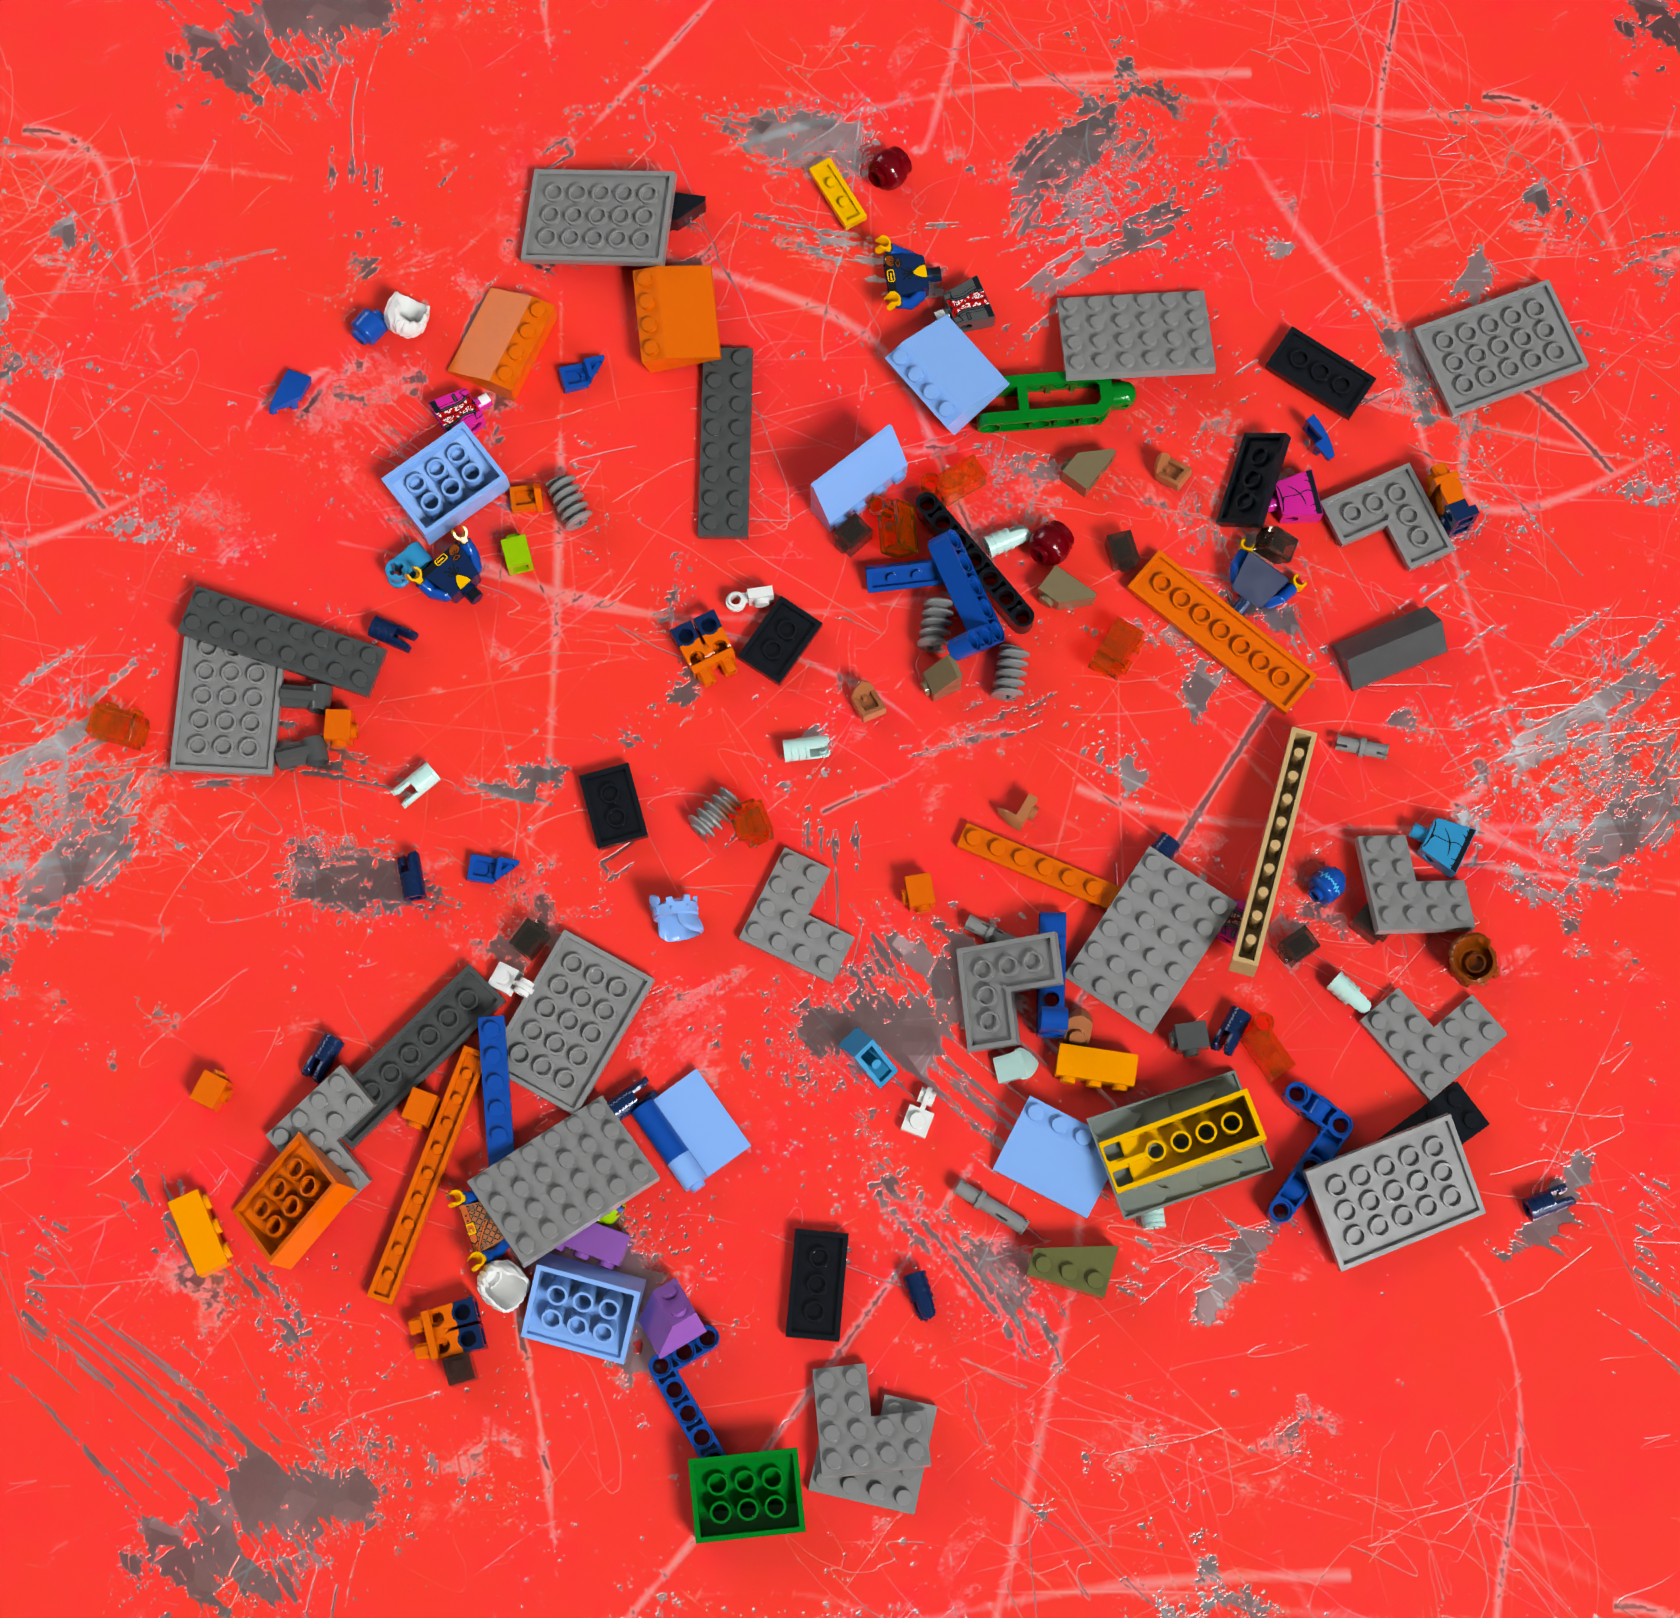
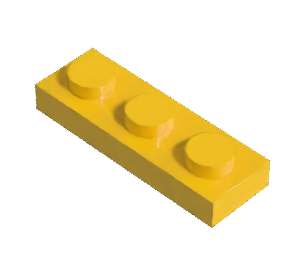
[809,157,867,231]

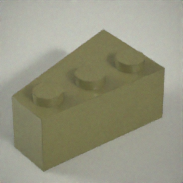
[1025,1246,1119,1300]

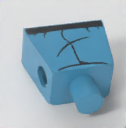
[1408,818,1476,878]

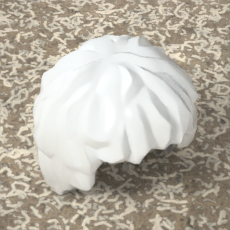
[384,291,430,339]
[477,1259,531,1313]

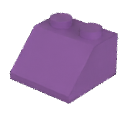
[639,1278,707,1359]

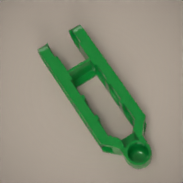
[977,371,1137,433]

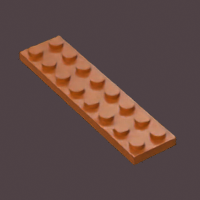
[1127,550,1318,715]

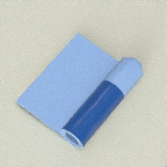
[631,1069,751,1193]

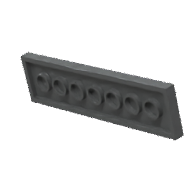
[698,348,753,539]
[177,586,388,698]
[341,964,506,1150]

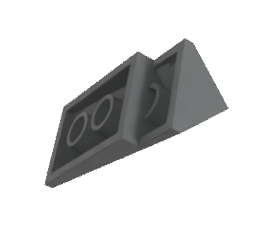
[1331,606,1447,691]

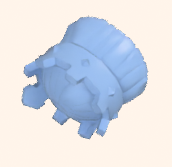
[649,894,704,942]

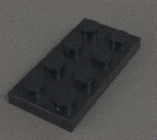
[1265,326,1376,421]
[1216,433,1291,528]
[1376,1082,1490,1144]
[786,1229,849,1342]

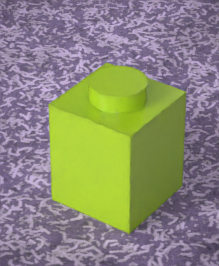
[500,533,535,576]

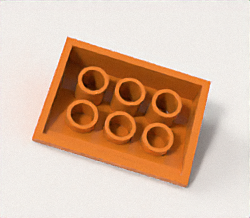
[633,265,722,373]
[447,287,558,402]
[233,1132,358,1270]

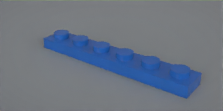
[477,1015,515,1167]

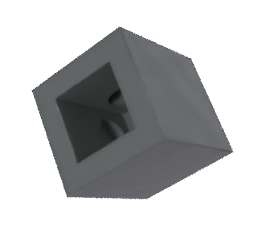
[1168,1020,1210,1057]

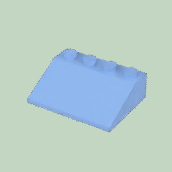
[885,314,1010,435]
[381,421,510,546]
[810,424,908,532]
[992,1096,1108,1219]
[521,1253,647,1365]

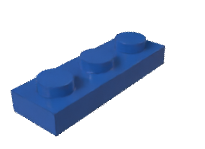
[865,558,943,593]

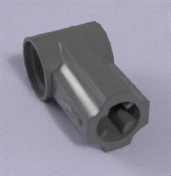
[280,683,333,714]
[275,735,329,771]

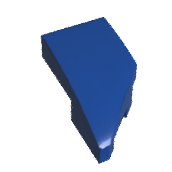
[557,355,605,394]
[269,369,312,415]
[1302,414,1334,461]
[466,854,520,885]

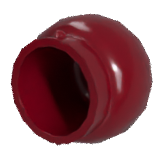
[868,146,912,191]
[1029,520,1074,566]

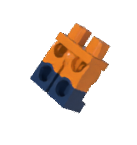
[1425,462,1480,538]
[670,609,738,688]
[408,1296,488,1361]

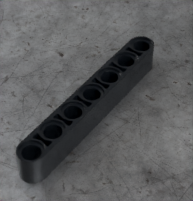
[915,492,1034,634]

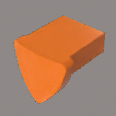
[509,482,544,514]

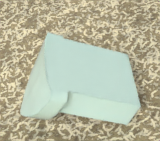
[993,1047,1039,1084]

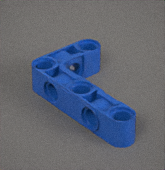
[1036,911,1069,1039]
[1265,1082,1353,1225]

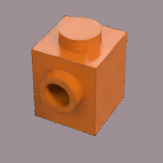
[324,709,359,749]
[901,872,936,914]
[189,1069,233,1113]
[401,1087,441,1131]

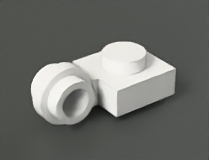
[726,585,774,612]
[488,961,535,998]
[900,1086,937,1139]

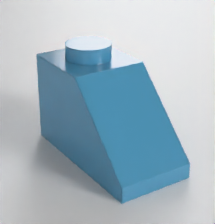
[838,1027,898,1089]

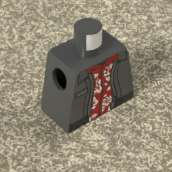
[933,276,995,332]

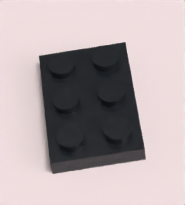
[738,596,823,686]
[579,763,648,851]

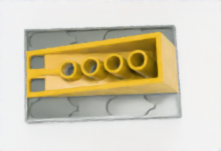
[1086,1070,1274,1221]

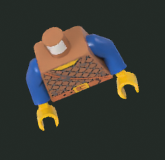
[446,1189,509,1271]

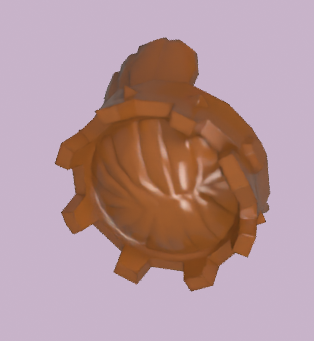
[1448,932,1500,988]

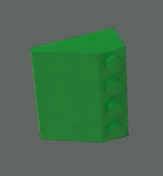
[688,1447,806,1544]

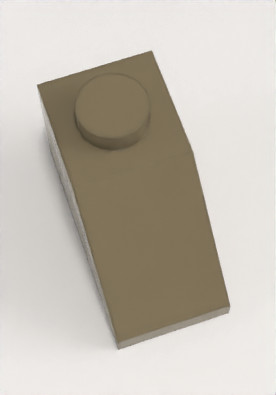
[1060,449,1116,497]
[1036,565,1097,610]
[920,654,963,702]

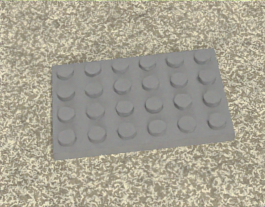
[521,169,677,267]
[1411,279,1589,418]
[1056,290,1216,381]
[170,636,285,777]
[1065,846,1238,1035]
[506,929,655,1115]
[467,1096,660,1268]
[1302,1113,1486,1272]

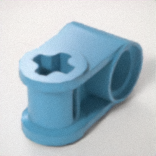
[385,541,434,588]

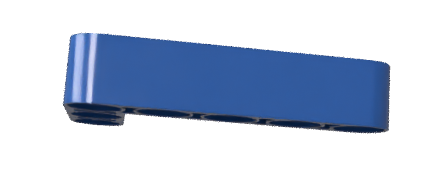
[928,529,1005,661]
[648,1325,727,1458]

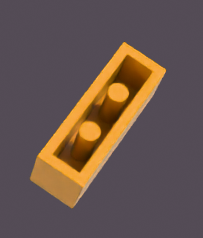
[1054,1043,1138,1093]
[167,1189,234,1278]

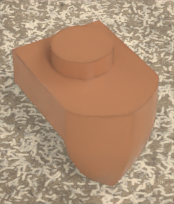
[1154,452,1192,491]
[851,680,886,723]
[997,793,1039,831]
[1062,1007,1093,1047]

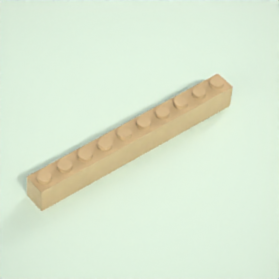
[1228,727,1318,977]

